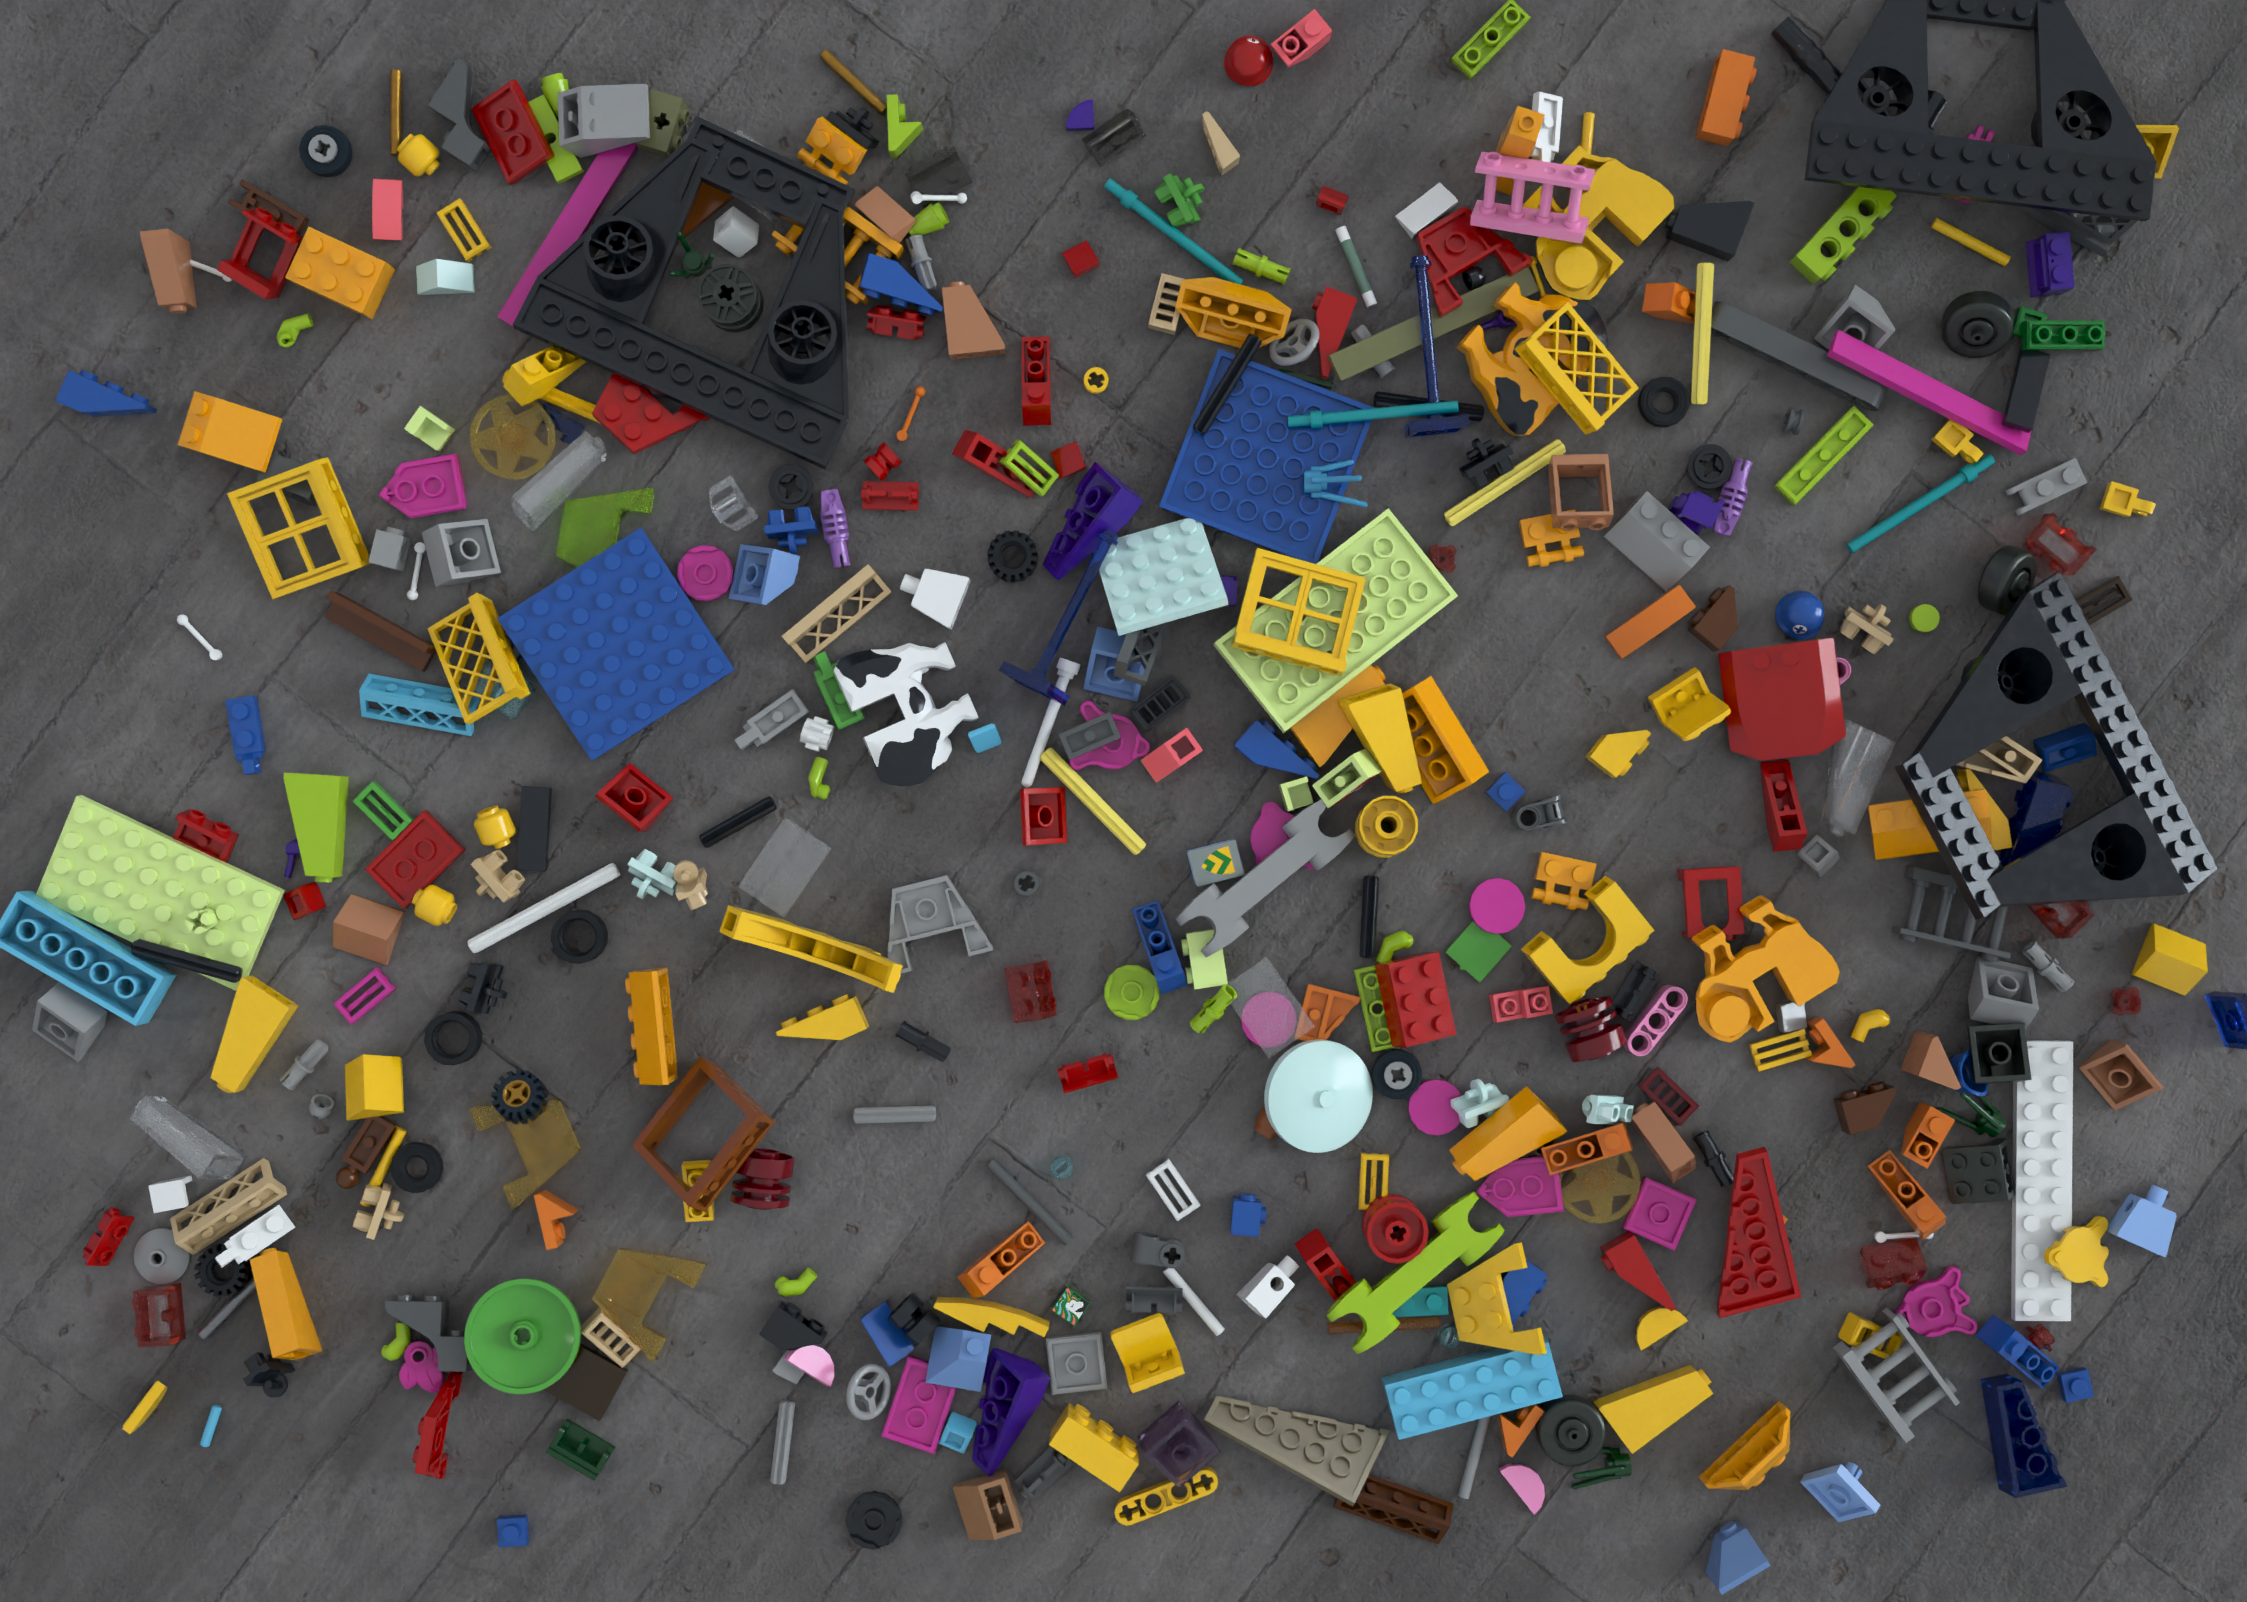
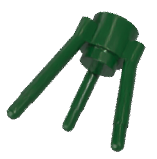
[669,232,715,279]
[1937,1092,2006,1137]
[1571,1447,1632,1489]

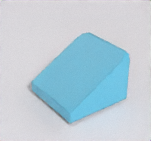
[968,723,1002,753]
[938,1412,977,1454]

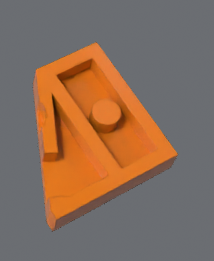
[1294,983,1361,1041]

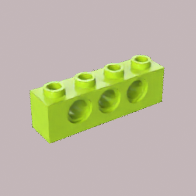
[1789,187,1897,284]

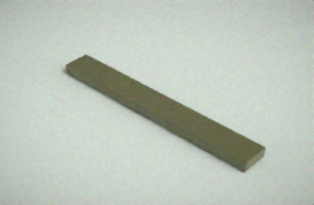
[1327,267,1539,383]

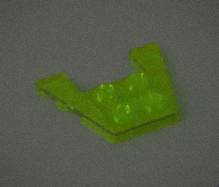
[556,488,655,567]

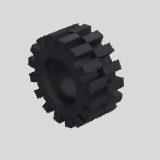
[987,530,1038,583]
[194,1242,252,1297]

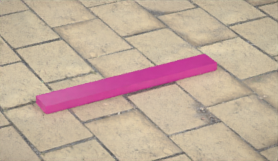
[497,143,638,333]
[1827,330,2032,456]

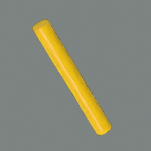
[1580,112,1595,194]
[1930,217,2011,267]
[360,1127,407,1207]

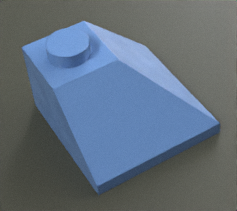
[728,544,800,605]
[1083,626,1148,702]
[925,1326,991,1392]
[1705,1520,1771,1594]

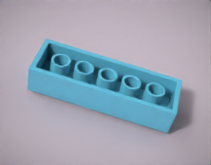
[0,890,177,1026]
[1381,1336,1563,1440]

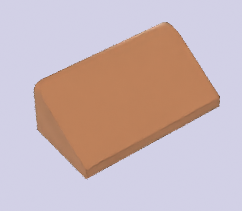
[855,186,917,242]

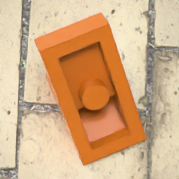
[1805,1016,1855,1068]
[534,1190,578,1250]
[1497,1404,1544,1458]

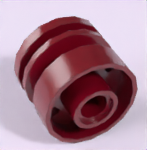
[1554,996,1628,1062]
[730,1148,795,1210]

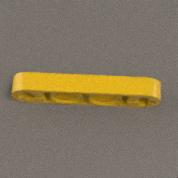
[1115,1466,1218,1526]

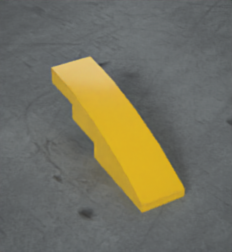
[933,1297,1050,1337]

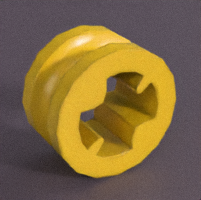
[1083,367,1109,394]

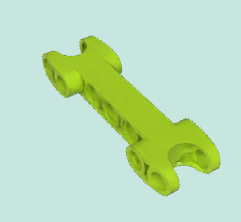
[1326,1191,1505,1354]

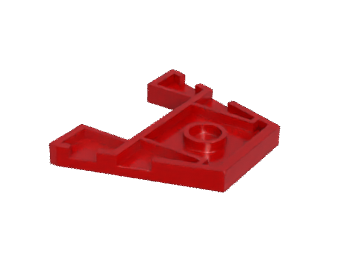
[1416,206,1533,318]
[592,374,710,454]
[412,1371,463,1479]

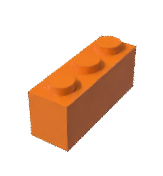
[1695,49,1757,146]

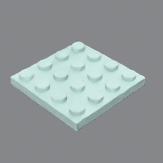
[1093,518,1229,636]

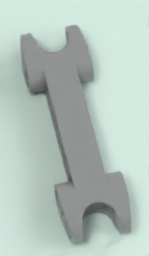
[1175,799,1355,957]

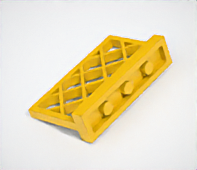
[1514,302,1639,435]
[427,593,530,725]

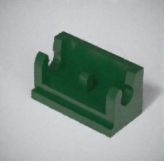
[546,1419,615,1481]

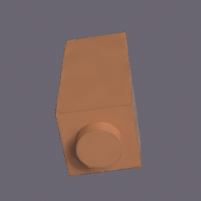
[140,229,197,314]
[942,282,1006,360]
[1631,1102,1696,1184]

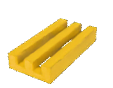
[436,198,492,262]
[1749,1029,1812,1072]
[1358,1152,1389,1210]

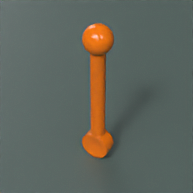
[896,386,926,442]

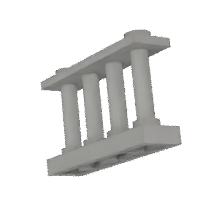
[1833,1308,1960,1443]

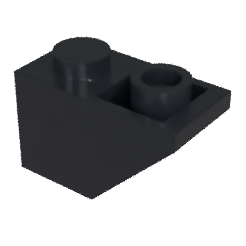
[759,1301,827,1350]

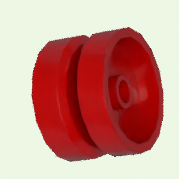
[1361,1193,1429,1264]

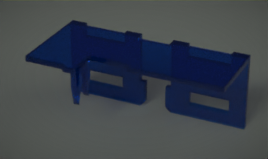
[535,400,585,446]

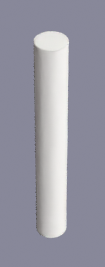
[1162,1268,1225,1336]

